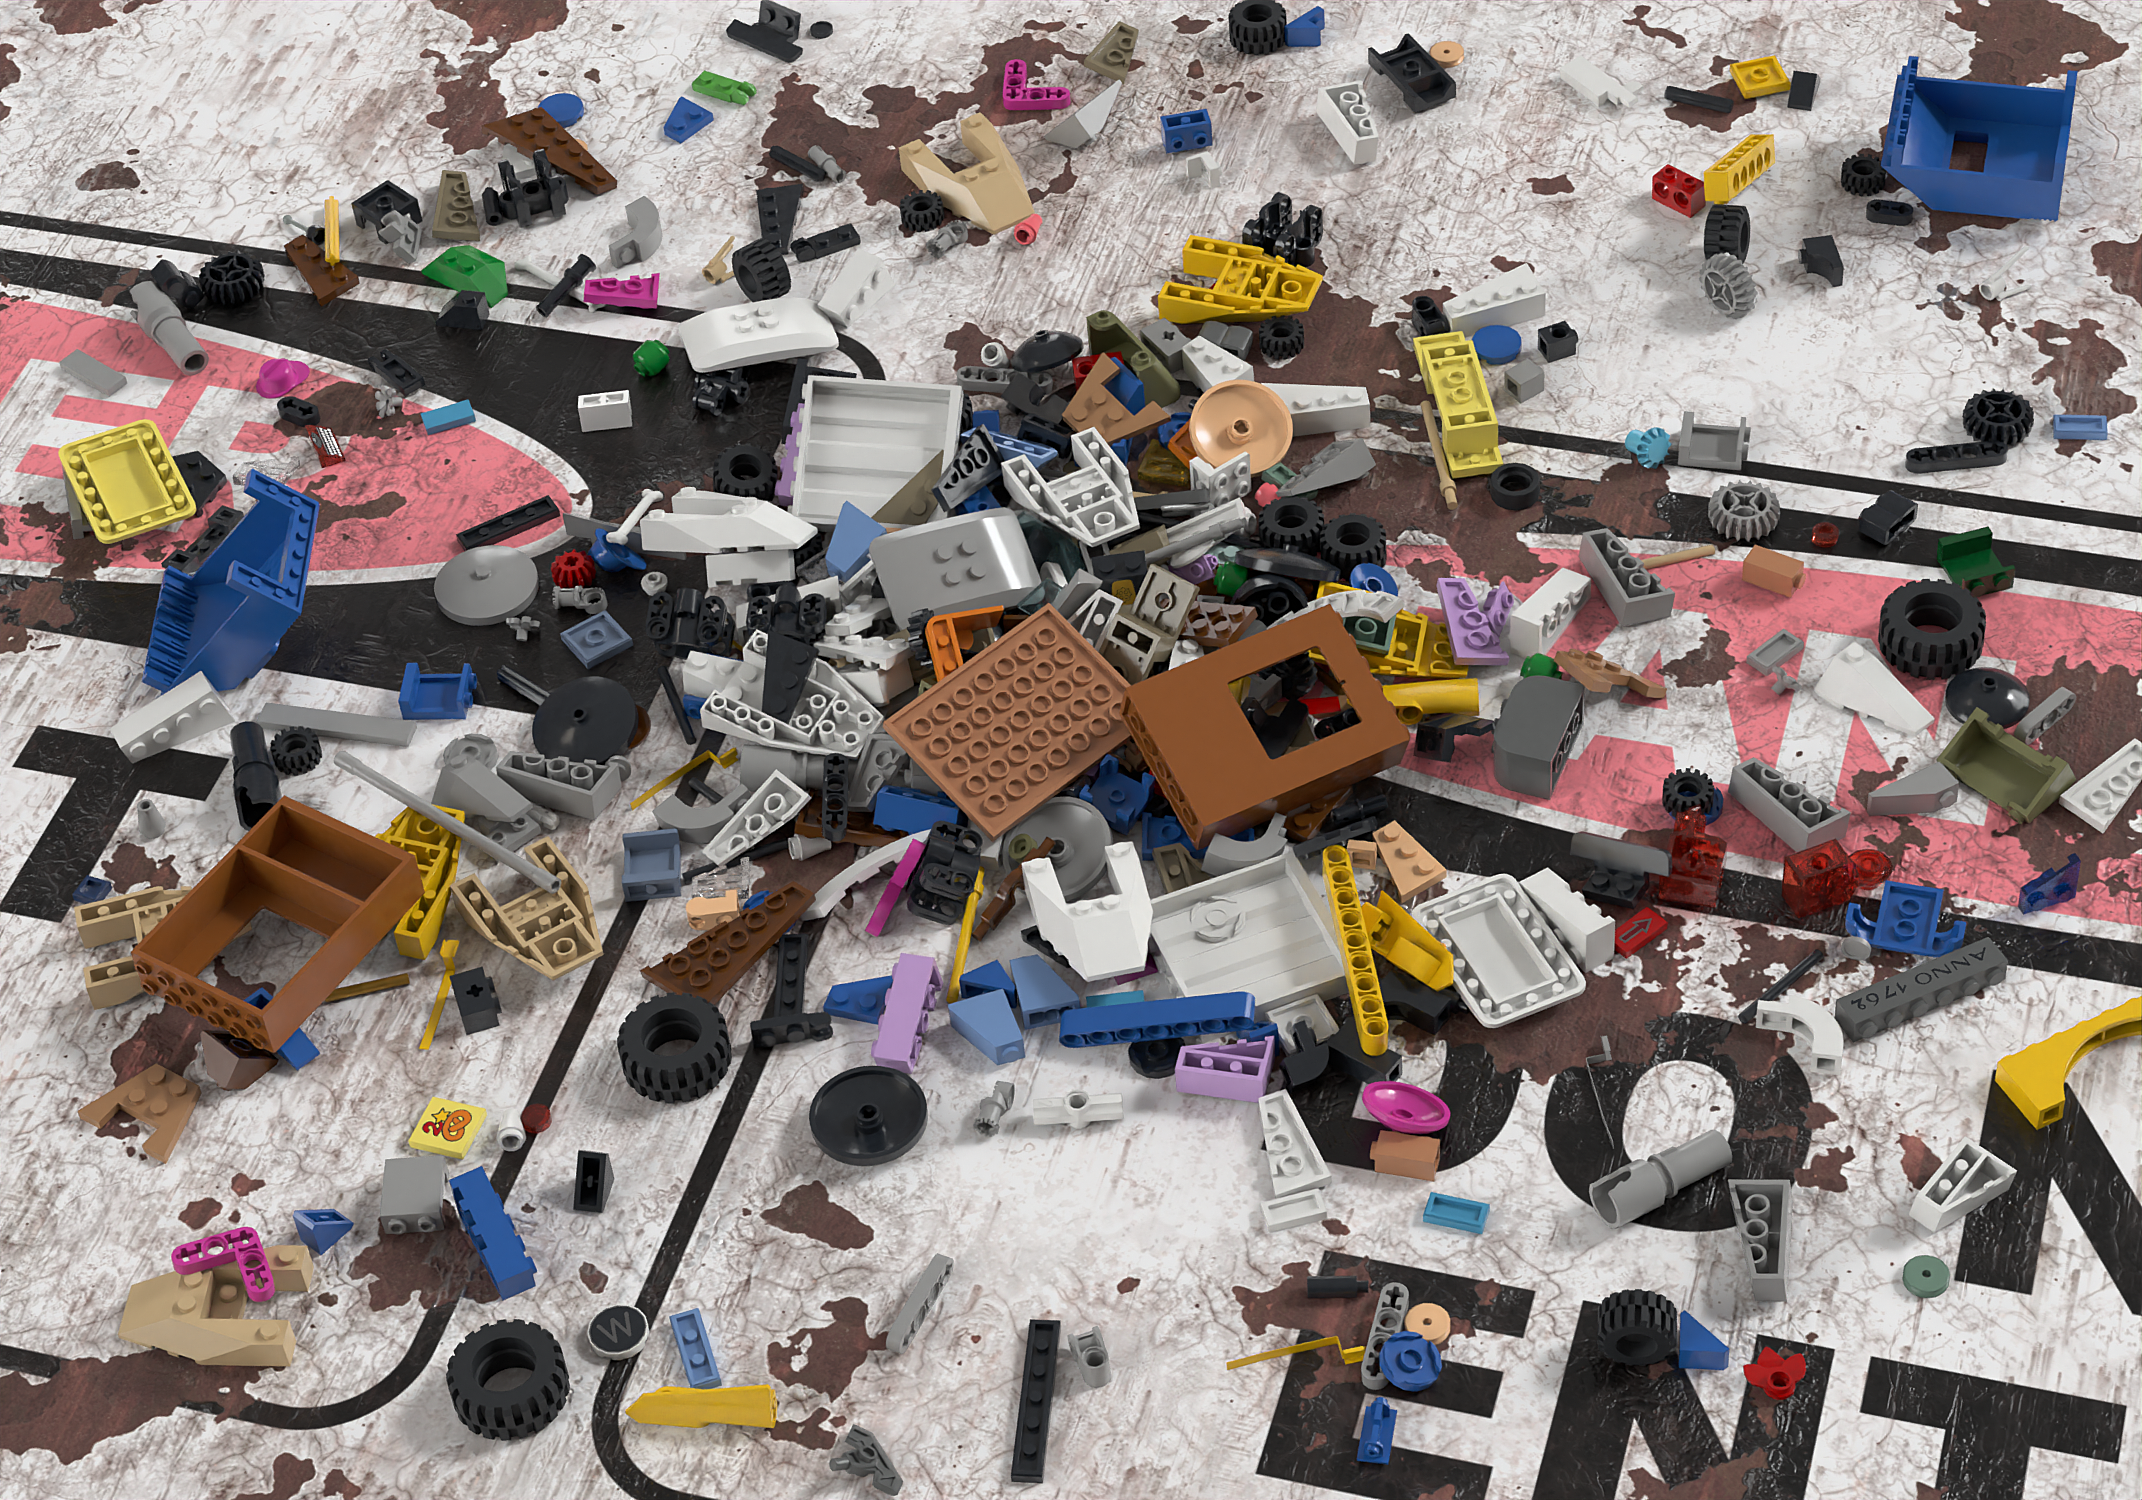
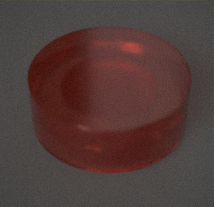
[1812,522,1839,547]
[521,1104,552,1133]

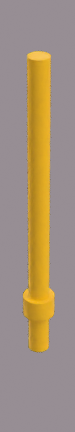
[946,866,985,1004]

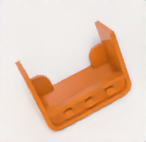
[925,605,1004,682]

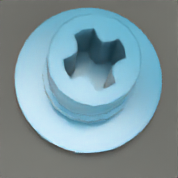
[1625,427,1672,469]

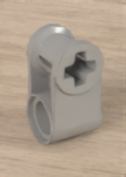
[1067,1326,1111,1388]

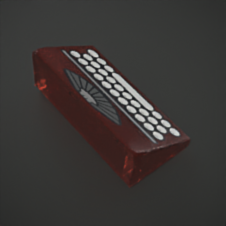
[305,425,346,468]

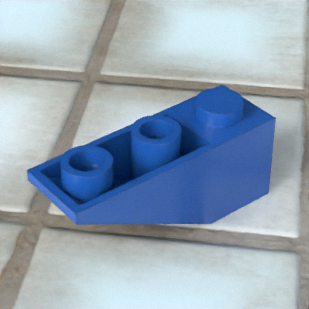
[243,988,320,1070]

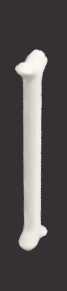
[515,255,606,313]
[606,489,663,545]

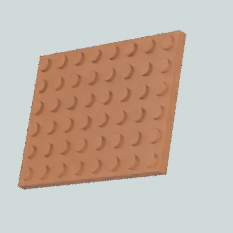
[883,603,1133,842]

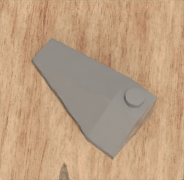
[1276,438,1376,497]

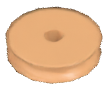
[1429,41,1464,68]
[1404,1303,1450,1345]

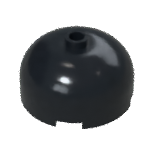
[1230,573,1309,628]

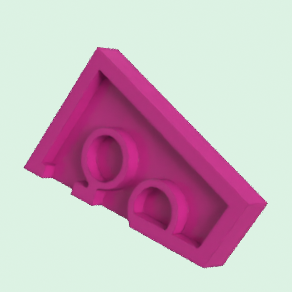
[583,273,660,309]

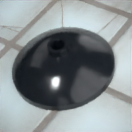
[1010,330,1084,372]
[1945,667,2030,729]

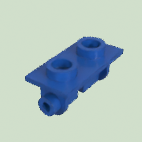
[1357,1397,1397,1464]

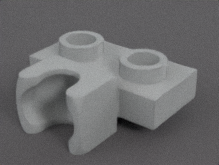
[379,210,422,265]
[478,813,541,862]

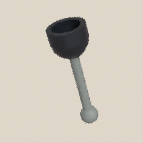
[283,215,325,245]

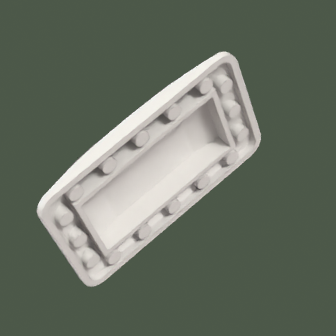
[678,297,839,373]
[1412,874,1586,1028]

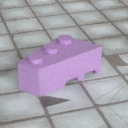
[1175,1036,1275,1103]

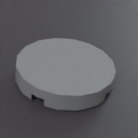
[443,733,498,770]

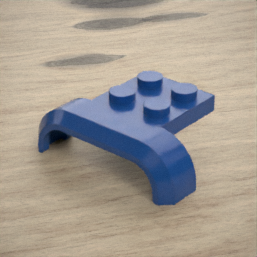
[1845,880,1966,957]

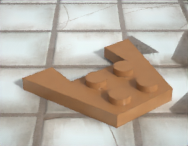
[1062,352,1171,447]
[1554,649,1667,699]
[77,1064,202,1164]

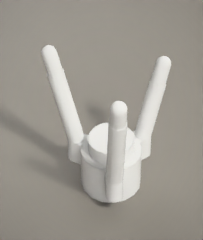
[1979,246,2031,301]

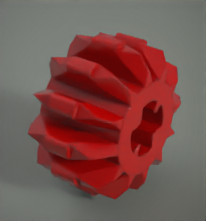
[551,549,596,588]

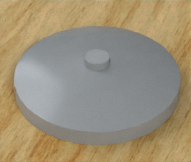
[434,545,539,626]
[1002,797,1114,901]

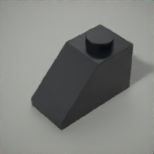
[435,290,490,330]

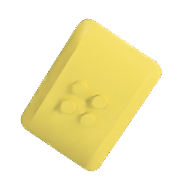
[58,419,196,544]

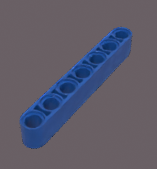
[1059,991,1255,1048]

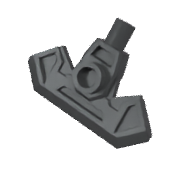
[829,1424,903,1496]

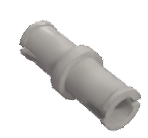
[808,145,846,183]

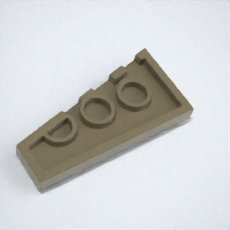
[432,170,480,241]
[871,449,955,525]

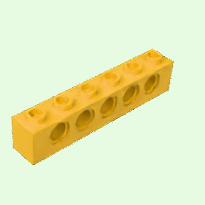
[1704,134,1775,205]

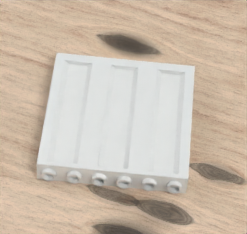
[788,375,963,532]
[1148,851,1349,1044]

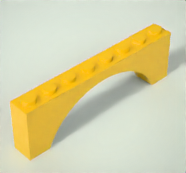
[1995,996,2142,1130]

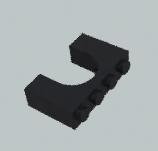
[1326,969,1451,1084]

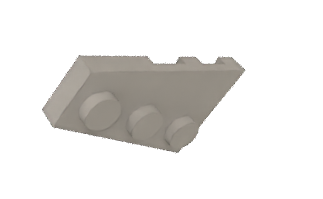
[847,733,909,812]

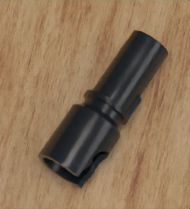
[230,721,282,831]

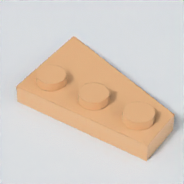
[1372,820,1447,903]

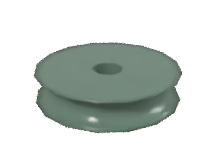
[1902,1255,1950,1298]

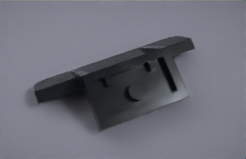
[726,0,803,63]
[1240,697,1309,760]
[1413,713,1496,763]
[1570,831,1672,909]

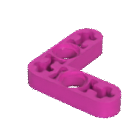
[1003,59,1071,110]
[865,838,926,937]
[171,1227,275,1302]

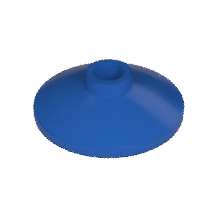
[1349,563,1398,597]

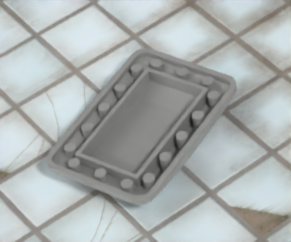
[869,507,1044,631]

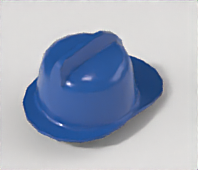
[588,528,646,572]

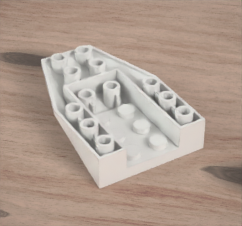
[700,629,884,760]

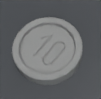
[1841,936,1871,961]

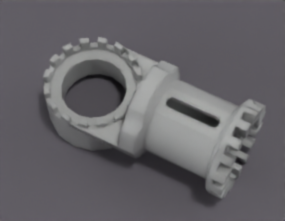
[926,220,968,259]
[552,586,608,614]
[973,1081,1015,1137]

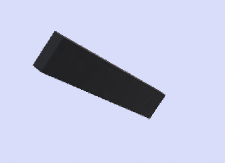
[1011,1319,1061,1483]

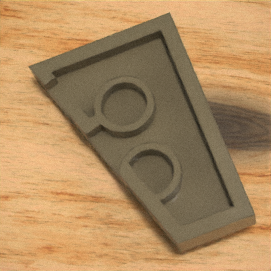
[1084,21,1139,84]

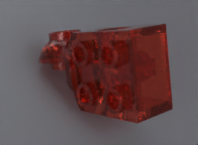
[1659,805,1727,908]
[1781,838,1893,918]

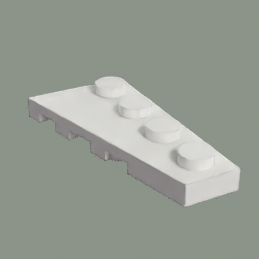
[1258,1089,1332,1199]

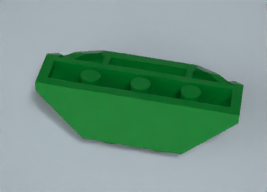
[421,245,508,308]

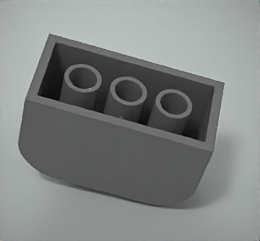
[1491,676,1585,800]

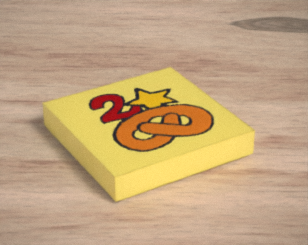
[408,1097,487,1160]

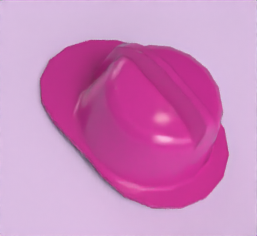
[256,358,310,399]

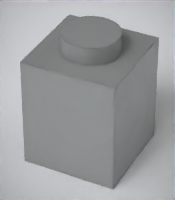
[1504,359,1545,404]

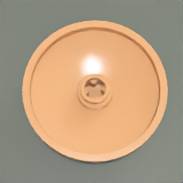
[1189,380,1293,478]

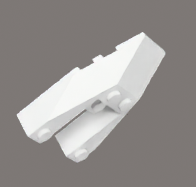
[1001,427,1140,547]
[640,487,818,553]
[1022,841,1153,982]

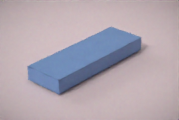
[669,1308,722,1389]

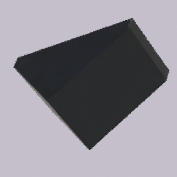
[1787,71,1821,111]
[573,1150,615,1213]

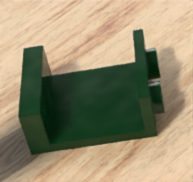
[1937,526,2015,598]

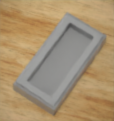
[1746,629,1804,676]

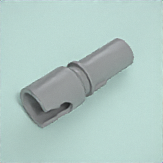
[130,281,209,376]
[740,745,861,792]
[1589,1130,1732,1229]

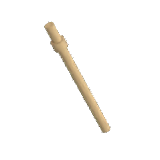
[1420,401,1458,510]

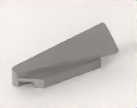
[563,513,687,560]
[1051,568,1102,620]

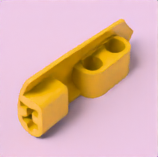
[1347,678,1479,725]
[1361,890,1454,992]
[625,1384,777,1428]

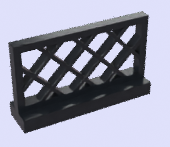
[781,358,857,444]

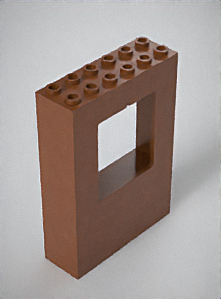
[1119,604,1410,851]
[131,795,425,1053]

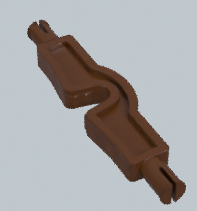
[971,837,1056,942]

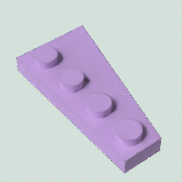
[1436,578,1510,665]

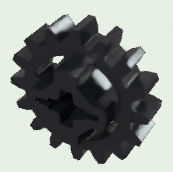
[907,608,934,668]

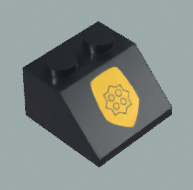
[1091,550,1148,606]

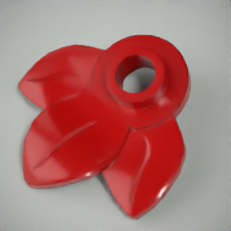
[1743,1347,1806,1400]

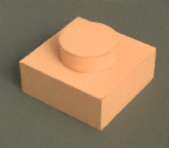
[1347,840,1377,870]

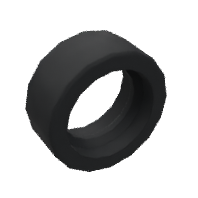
[1490,462,1540,511]

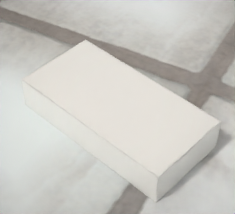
[1260,1188,1327,1233]

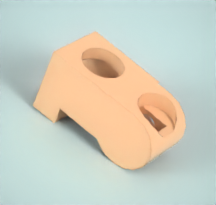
[685,889,740,930]

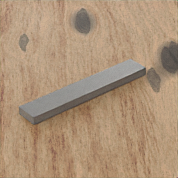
[256,702,417,747]

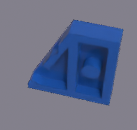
[663,96,714,144]
[823,975,894,1025]

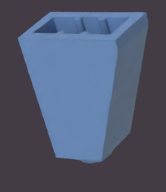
[825,500,887,583]
[1009,954,1080,1030]
[948,989,1025,1065]

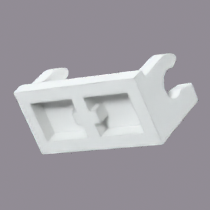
[578,390,632,432]
[839,553,877,605]

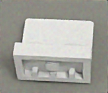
[1189,452,1251,508]

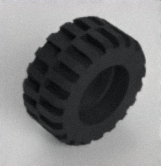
[1878,579,1986,680]
[617,992,732,1104]
[446,1319,570,1441]

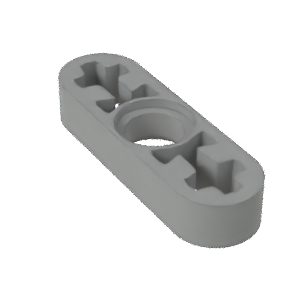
[2014,687,2076,745]

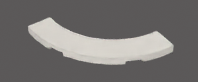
[1267,590,1405,629]
[800,829,931,921]

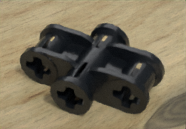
[692,365,750,416]

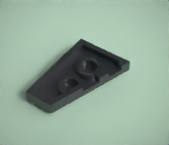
[761,630,820,725]

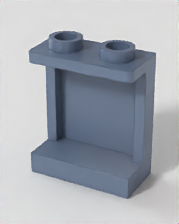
[622,829,681,902]

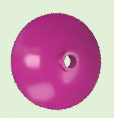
[1362,1081,1450,1134]

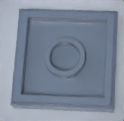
[560,610,633,669]

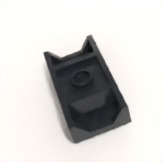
[1368,33,1456,113]

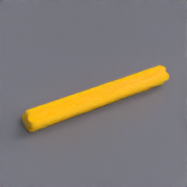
[324,196,340,266]

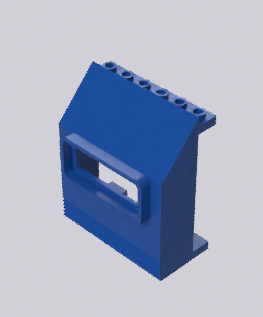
[1881,56,2078,222]
[141,468,320,696]

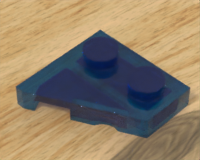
[2018,853,2081,915]

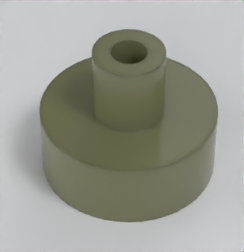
[1008,834,1038,864]

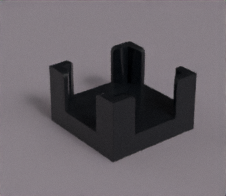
[351,180,423,245]

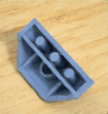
[960,427,1057,476]

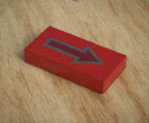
[1614,907,1668,959]

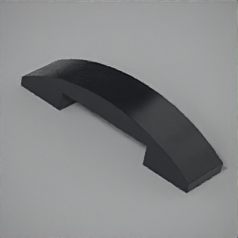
[161,505,244,574]

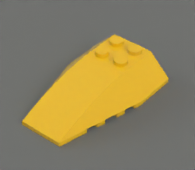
[1307,581,1469,679]

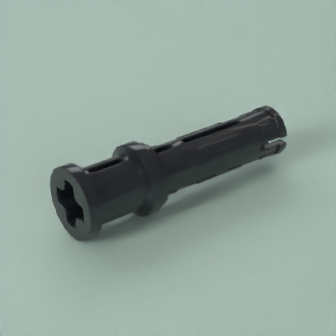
[536,254,596,318]

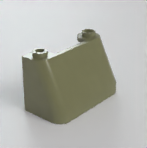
[1086,310,1181,408]
[1936,707,2076,824]

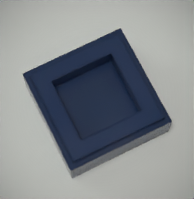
[72,875,112,904]

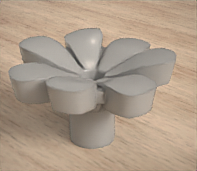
[375,385,403,418]
[506,616,540,641]
[1771,665,1802,695]

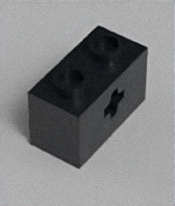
[449,966,502,1035]

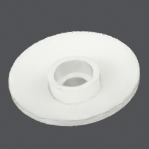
[1170,534,1215,568]

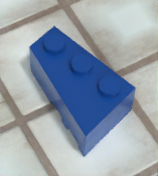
[873,785,969,841]

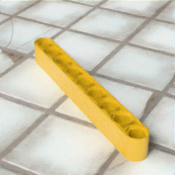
[1322,845,1389,1056]

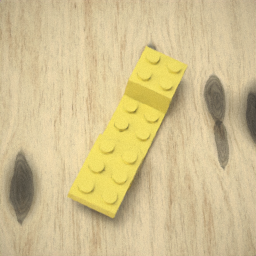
[1413,331,1503,479]

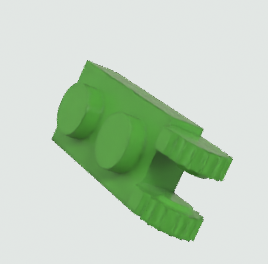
[692,70,757,105]

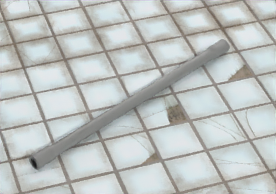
[334,750,561,894]

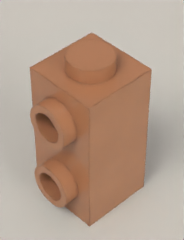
[1742,545,1806,598]
[1370,1130,1440,1181]

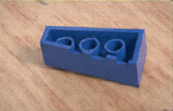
[449,1166,537,1301]

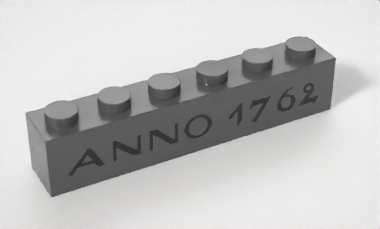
[1834,937,2008,1043]

